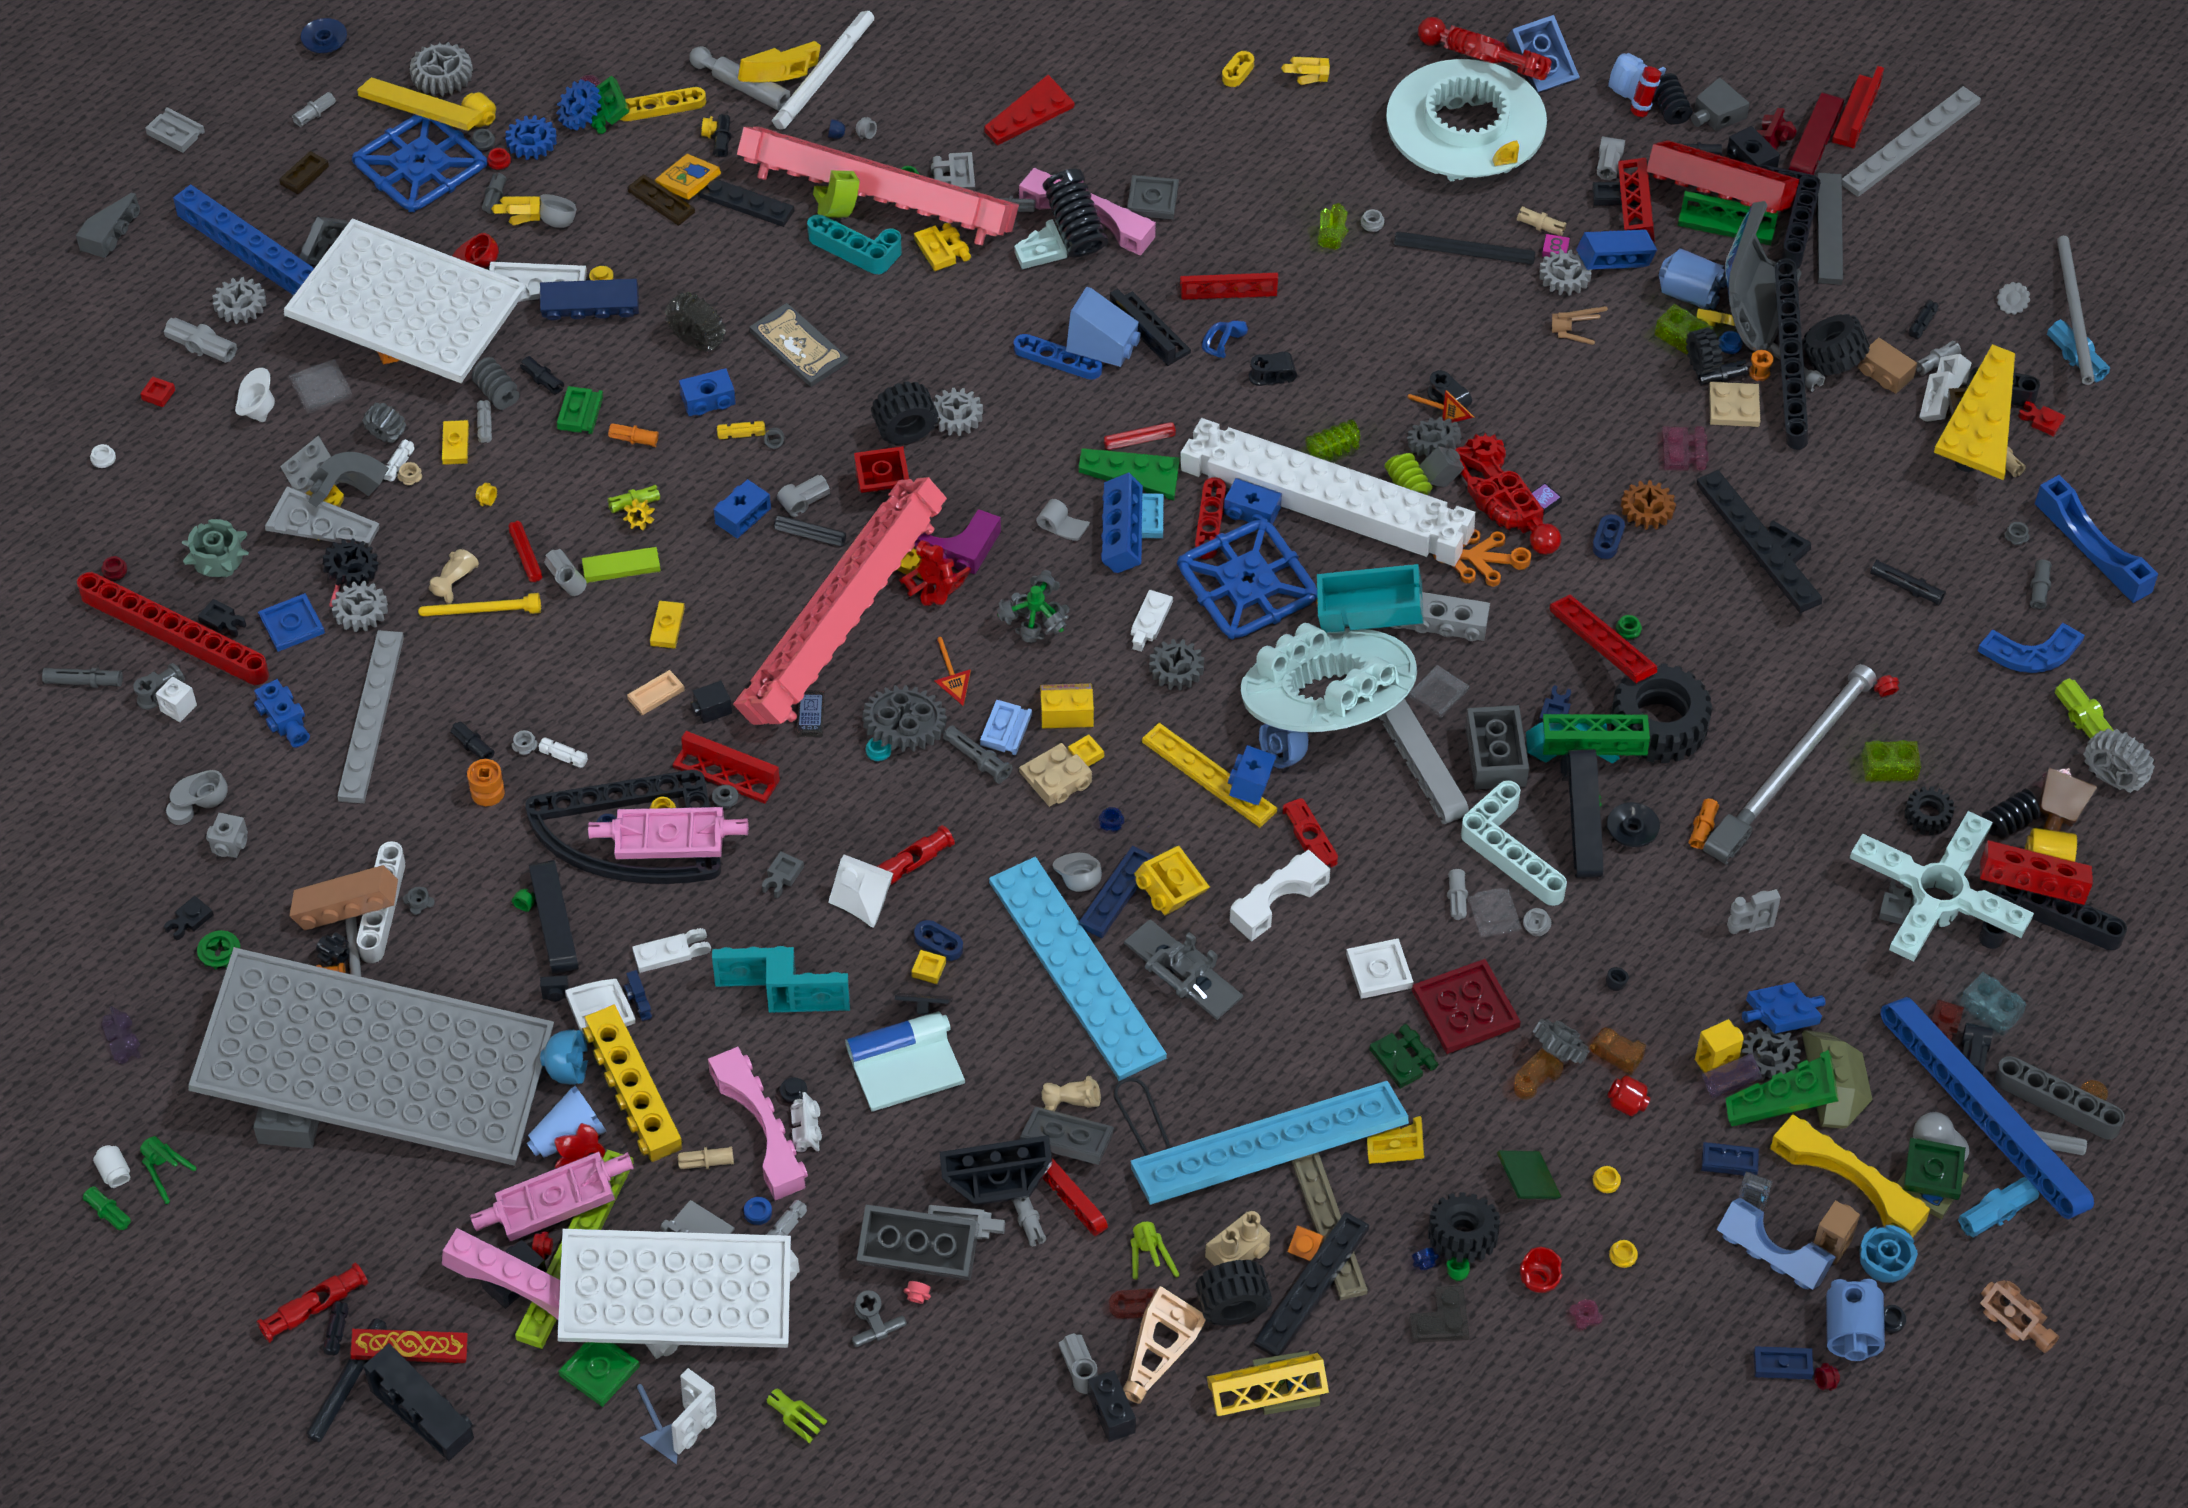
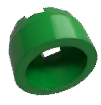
[512,889,535,912]
[1447,1257,1470,1281]

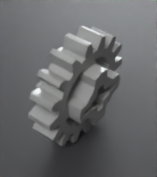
[1539,249,1592,295]
[213,277,266,324]
[934,388,983,436]
[332,581,388,632]

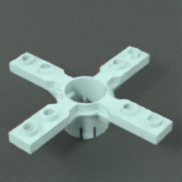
[1850,811,2034,962]

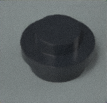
[780,1077,807,1103]
[1884,1305,1906,1333]

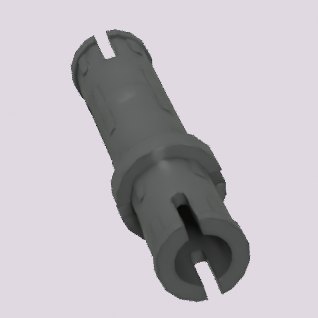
[42,667,123,688]

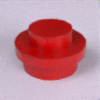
[487,148,511,170]
[1874,675,1900,697]
[532,1232,553,1260]

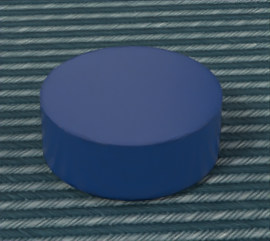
[744,1197,772,1225]

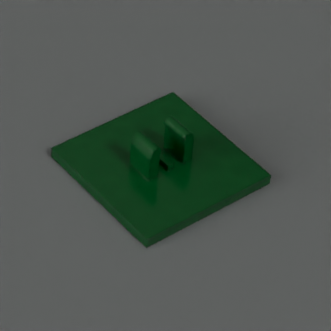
[1497,1150,1562,1199]

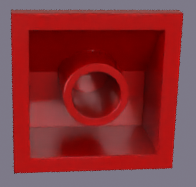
[854,446,909,493]

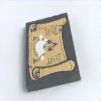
[749,303,848,387]

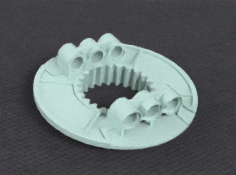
[1386,59,1547,181]
[1241,623,1417,732]

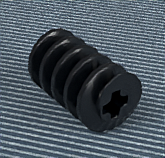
[1654,73,1693,125]
[1981,788,2041,839]

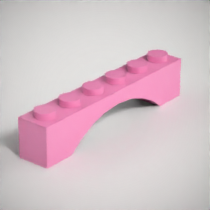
[1019,168,1156,256]
[708,1047,808,1201]
[442,1228,560,1320]

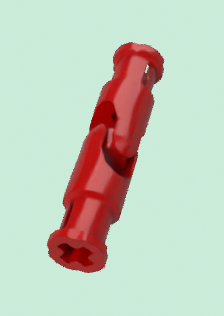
[876,825,955,886]
[256,1262,368,1343]

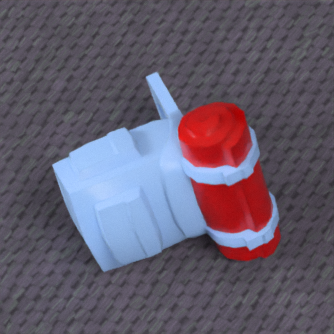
[1609,53,1666,117]

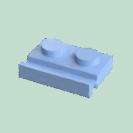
[980,700,1032,755]

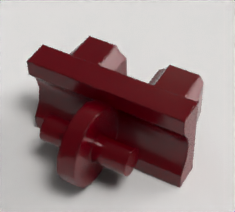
[1757,108,1797,151]

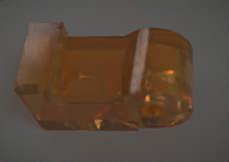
[1590,1027,1646,1076]
[1514,1048,1563,1100]

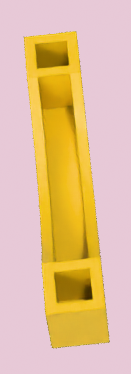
[1770,1114,1930,1238]

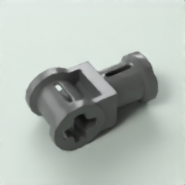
[133,663,185,710]

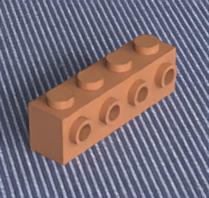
[289,865,398,930]

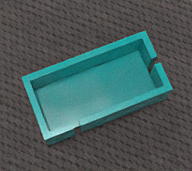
[1317,564,1424,633]

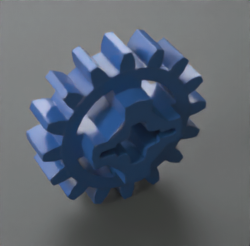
[556,79,602,131]
[505,115,557,160]

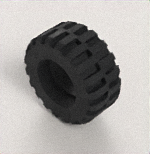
[1610,663,1712,763]

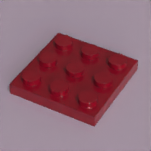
[1412,959,1521,1054]

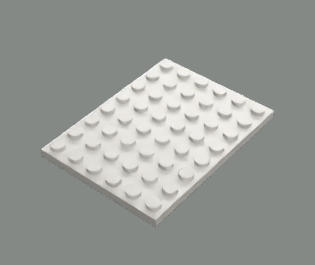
[284,219,526,383]

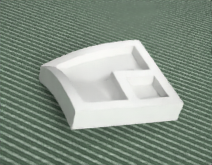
[828,855,893,928]
[565,979,635,1032]

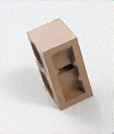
[1814,1200,1860,1265]

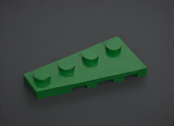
[1079,448,1180,501]
[1725,1050,1839,1126]

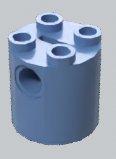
[1659,249,1727,310]
[1826,1279,1885,1361]

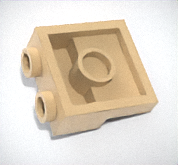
[1019,743,1092,807]

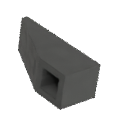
[76,193,140,258]

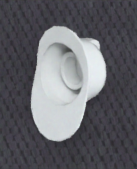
[235,368,275,422]

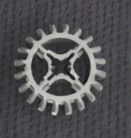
[409,42,473,97]
[2083,728,2155,793]

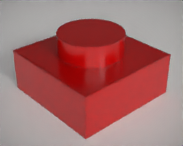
[140,376,175,407]

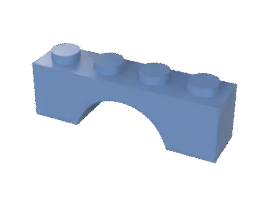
[1717,1198,1836,1290]

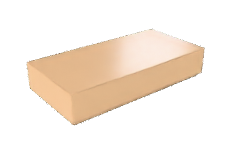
[627,670,685,715]

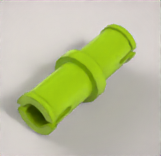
[608,485,660,513]

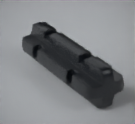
[1908,300,1938,339]
[323,1301,349,1356]

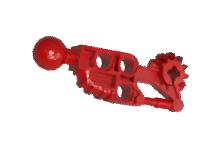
[1418,17,1552,81]
[1455,432,1562,555]

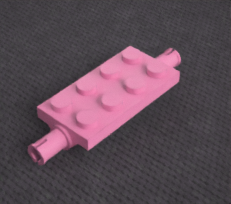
[588,807,749,859]
[470,1152,634,1241]

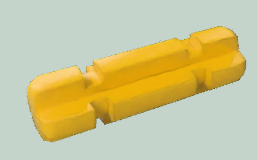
[717,421,765,439]

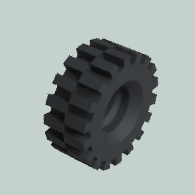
[1428,1192,1500,1263]

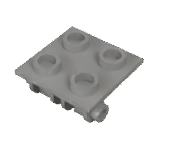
[280,436,338,493]
[660,1200,735,1234]

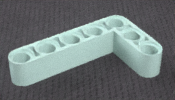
[1461,781,1567,906]

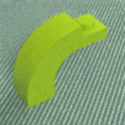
[813,170,860,218]

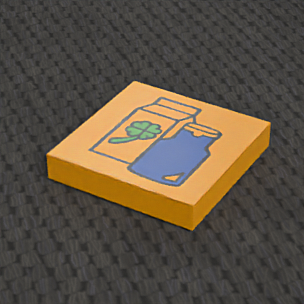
[655,154,721,200]

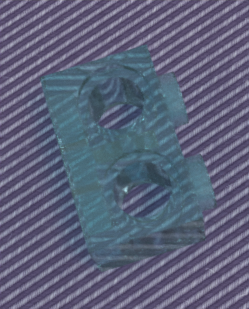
[1960,972,2027,1036]

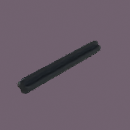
[307,1318,387,1442]

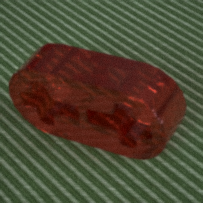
[1109,1289,1156,1319]

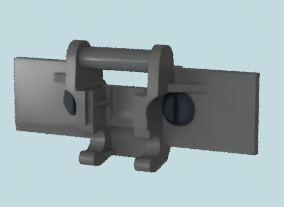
[1124,919,1243,1020]

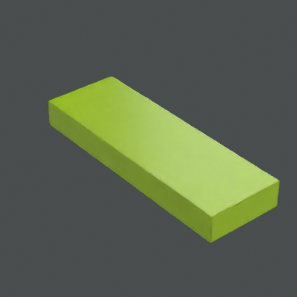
[582,547,661,583]

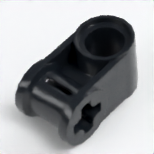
[1249,351,1297,386]
[1427,370,1472,408]

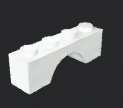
[1230,849,1330,942]

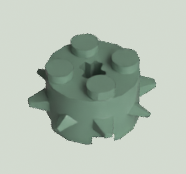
[182,519,249,577]

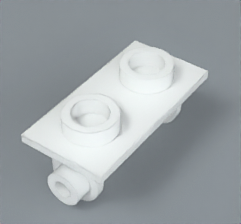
[791,1092,822,1152]

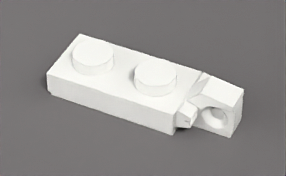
[1131,590,1173,652]

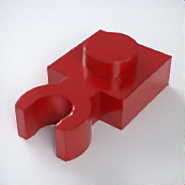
[2018,401,2065,437]

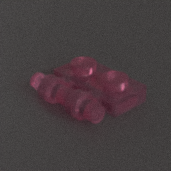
[1662,426,1709,471]

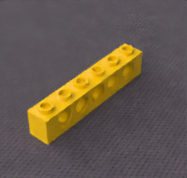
[582,1004,682,1162]

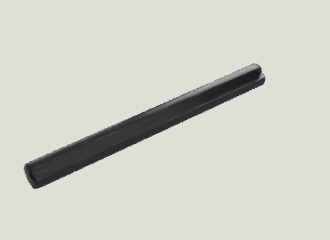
[1394,231,1536,265]

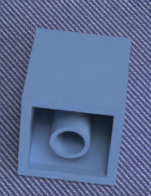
[1066,287,1140,367]

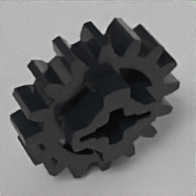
[322,538,378,588]

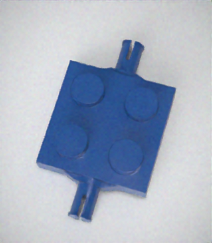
[1742,982,1825,1034]

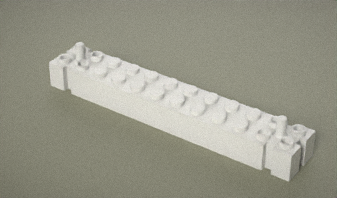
[1181,418,1475,567]

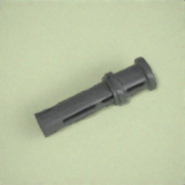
[943,725,1013,784]

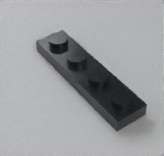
[699,179,795,227]

